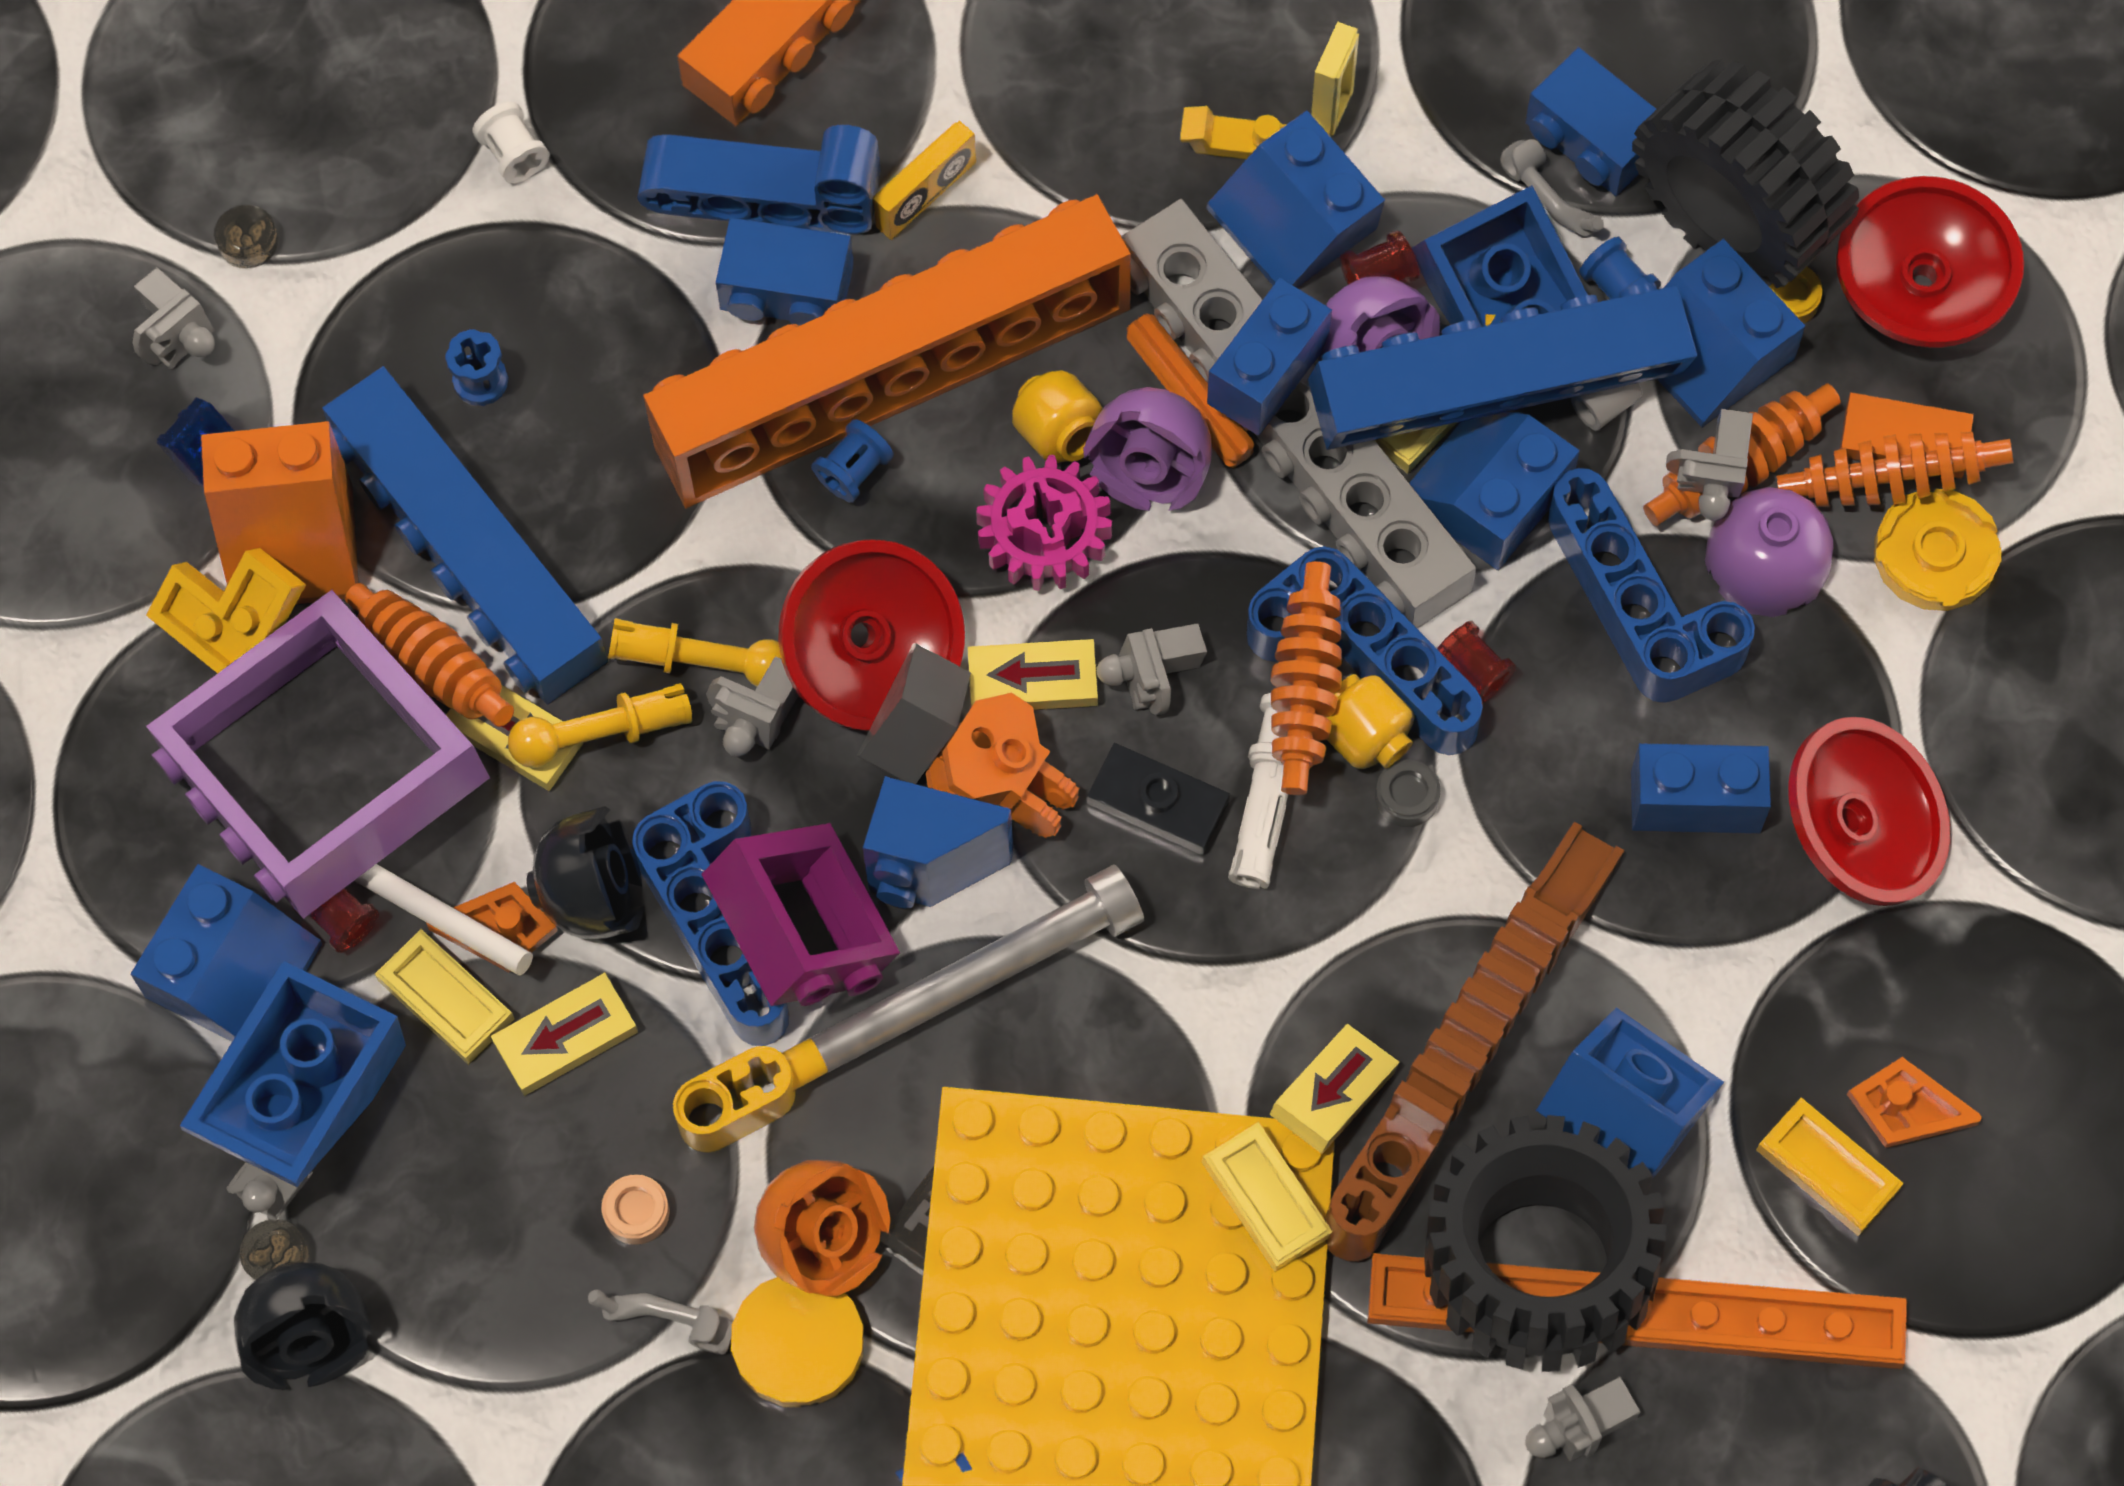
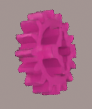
[976,455,1112,591]

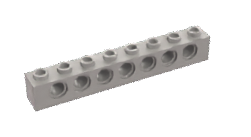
[1121,199,1476,628]

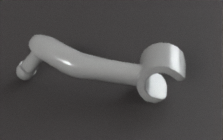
[1500,139,1604,236]
[588,1290,733,1355]

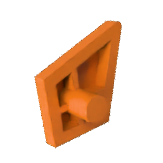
[426,882,558,973]
[1847,1057,1981,1148]

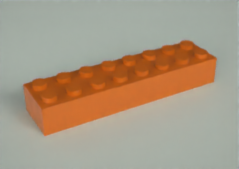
[643,194,1131,509]

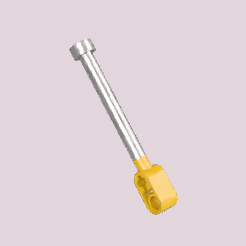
[673,865,1144,1152]

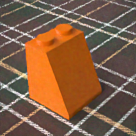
[201,421,359,605]

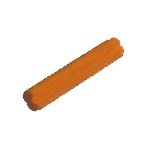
[1127,313,1254,467]

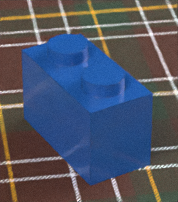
[1525,47,1656,196]
[715,217,854,326]
[1207,278,1332,436]
[1631,743,1771,834]

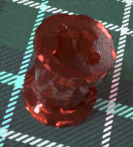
[1340,230,1420,285]
[1437,621,1517,703]
[292,888,379,953]

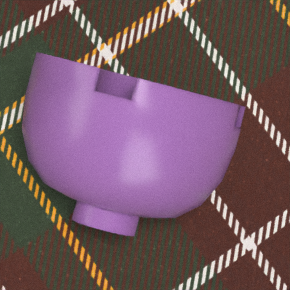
[1318,276,1440,361]
[1083,387,1212,511]
[1705,487,1833,617]

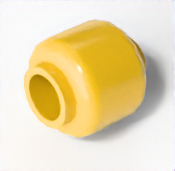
[1012,370,1103,463]
[1326,674,1415,769]

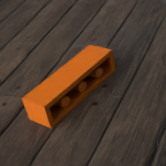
[677,0,860,126]

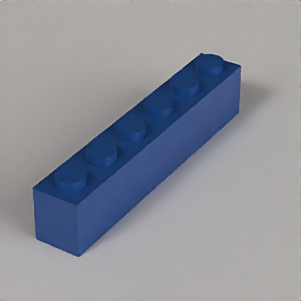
[1308,282,1697,450]
[322,366,608,705]

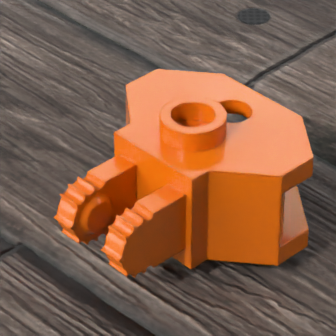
[925,693,1080,839]

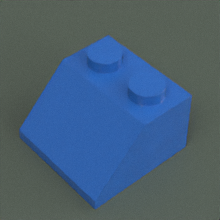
[1206,110,1385,288]
[1658,238,1805,427]
[1409,411,1580,571]
[863,777,1013,908]
[130,864,322,1042]
[1536,1008,1724,1179]

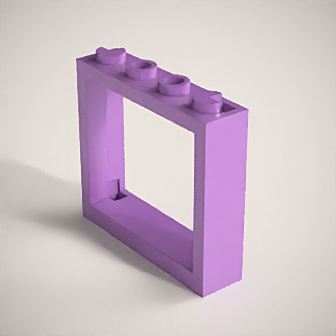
[146,590,490,919]

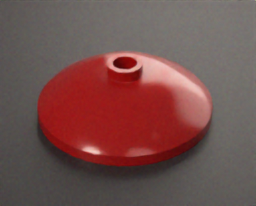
[1836,176,2024,347]
[778,540,965,731]
[1788,717,1950,906]

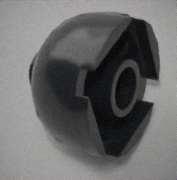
[526,806,643,940]
[234,1262,372,1390]

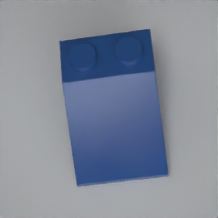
[1409,185,1588,327]
[180,961,406,1187]

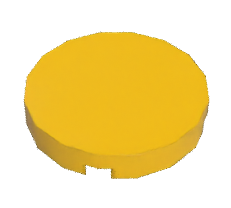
[1874,489,2001,611]
[731,1277,864,1407]

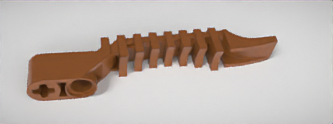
[1325,821,1624,1261]

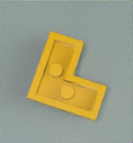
[146,548,306,673]

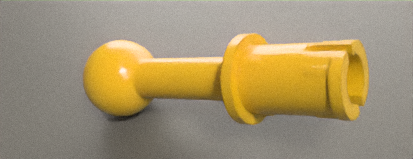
[608,618,781,687]
[508,683,692,768]

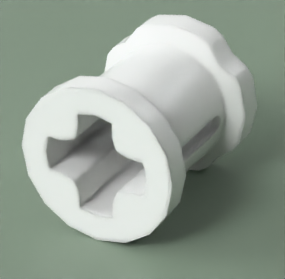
[472,102,550,183]

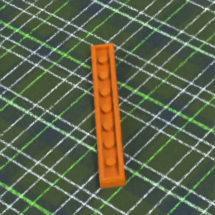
[1367,1253,1907,1369]

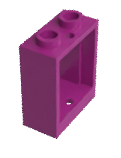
[701,823,900,1006]

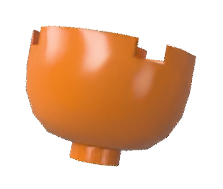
[754,1160,891,1296]

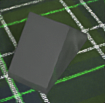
[856,643,971,784]

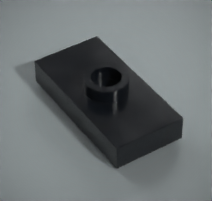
[1087,742,1230,855]

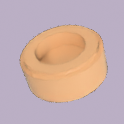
[602,1175,670,1245]

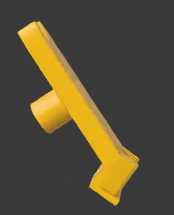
[1180,106,1330,159]

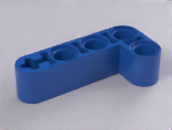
[637,125,881,234]
[1548,468,1755,703]
[1247,546,1483,755]
[632,781,790,1046]

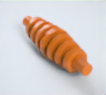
[1643,383,1841,526]
[1777,432,2014,507]
[1270,561,1342,795]
[345,583,514,727]

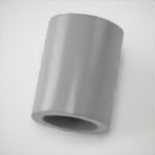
[1571,383,1642,431]

